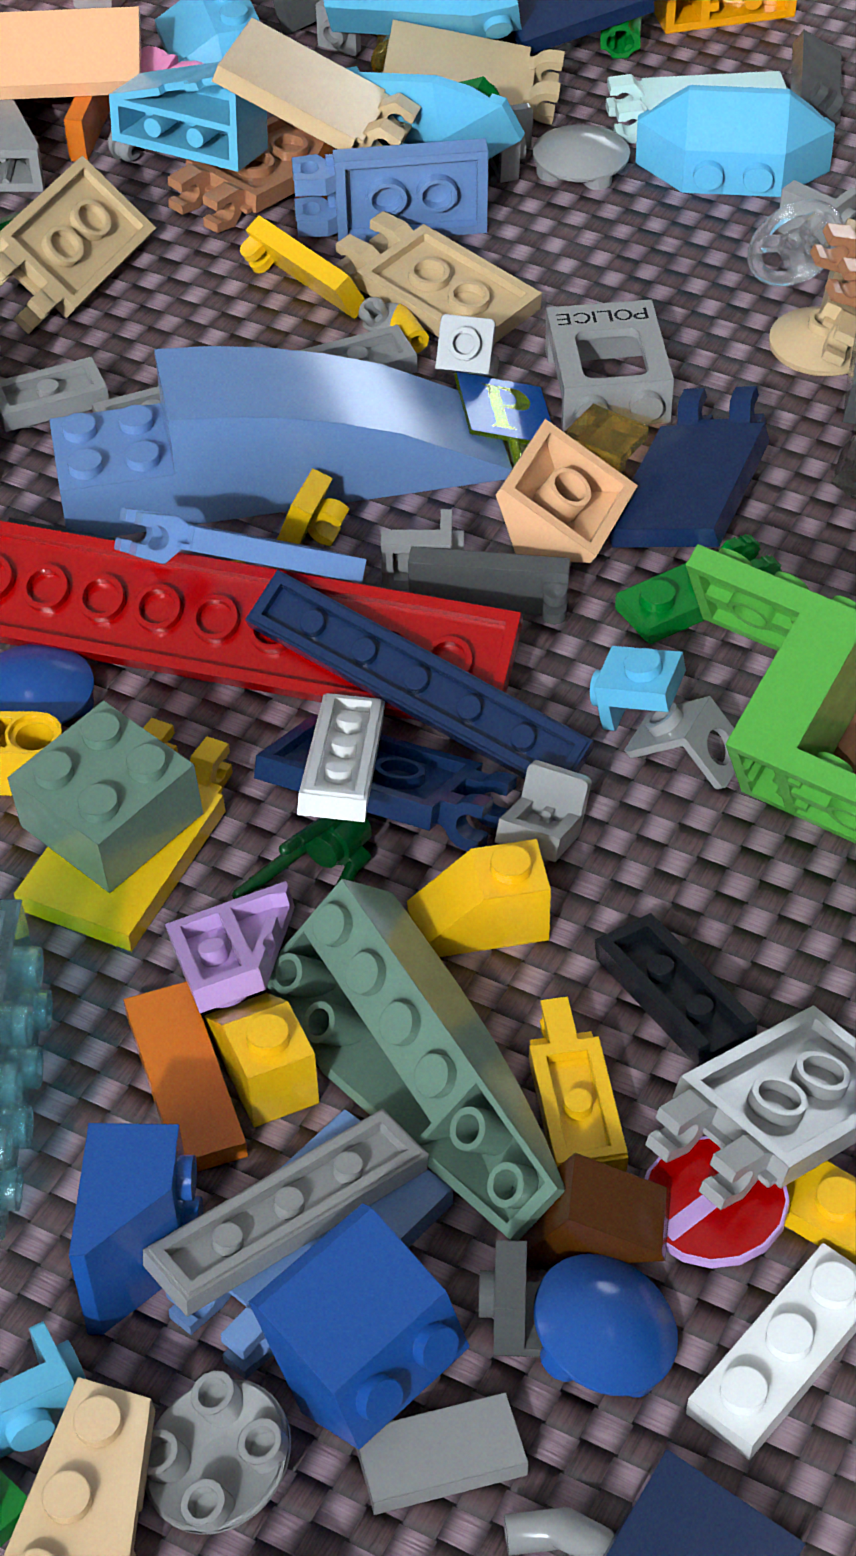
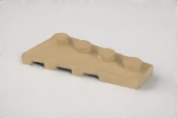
[3,1377,155,1556]

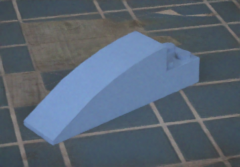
[49,346,512,537]

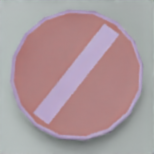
[645,1136,789,1269]

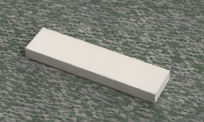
[297,693,385,822]

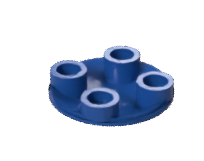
[0,644,94,725]
[533,1254,678,1398]

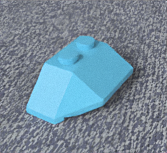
[155,0,260,64]
[355,72,525,159]
[635,85,835,197]

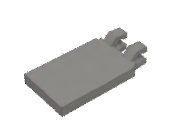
[645,1005,856,1210]

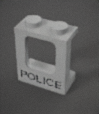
[545,299,674,431]

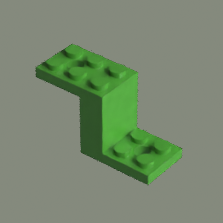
[686,544,856,844]

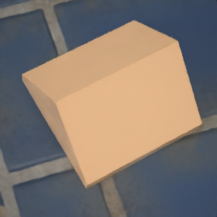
[496,419,638,563]

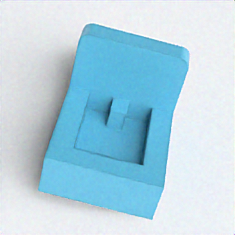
[590,646,686,731]
[0,1321,86,1458]

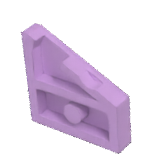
[165,881,295,1013]

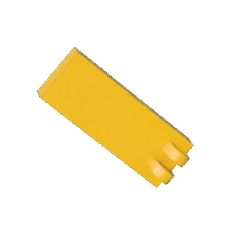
[240,215,365,319]

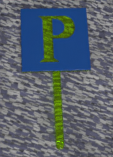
[454,371,551,466]

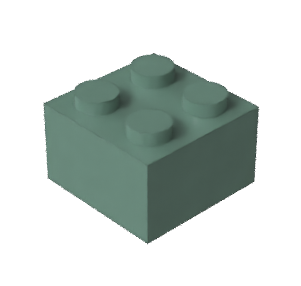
[7,700,203,893]

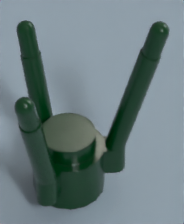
[232,817,372,899]

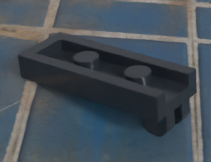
[595,913,757,1067]

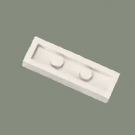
[686,1243,856,1461]

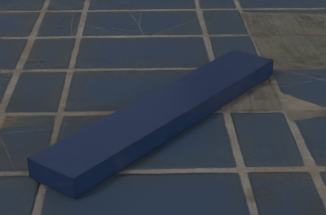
[245,569,594,779]

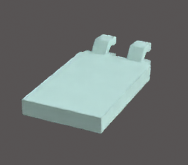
[606,71,787,143]

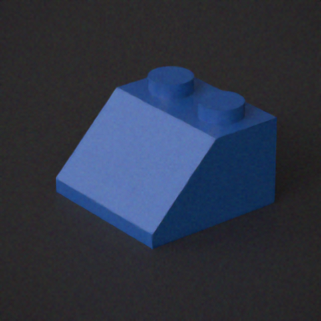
[69,1123,203,1335]
[248,1203,470,1450]

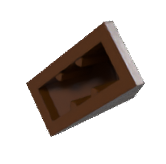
[519,1153,670,1267]

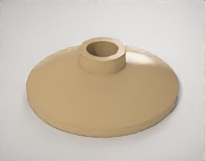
[769,306,853,376]

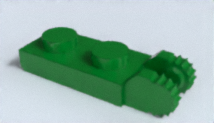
[615,533,782,645]

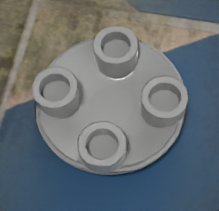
[533,124,630,190]
[145,1371,291,1535]

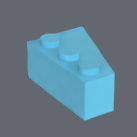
[109,62,268,172]

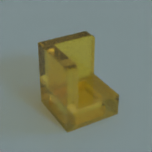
[564,403,649,476]

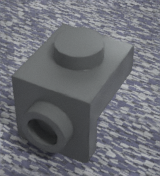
[479,1240,542,1357]

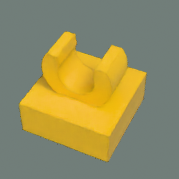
[277,468,349,546]

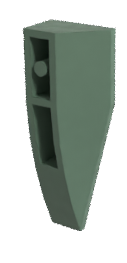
[267,879,566,1241]

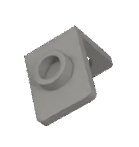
[624,696,735,790]

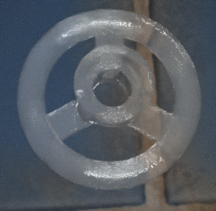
[747,199,843,287]

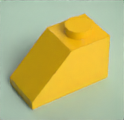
[407,839,551,957]
[203,993,319,1128]

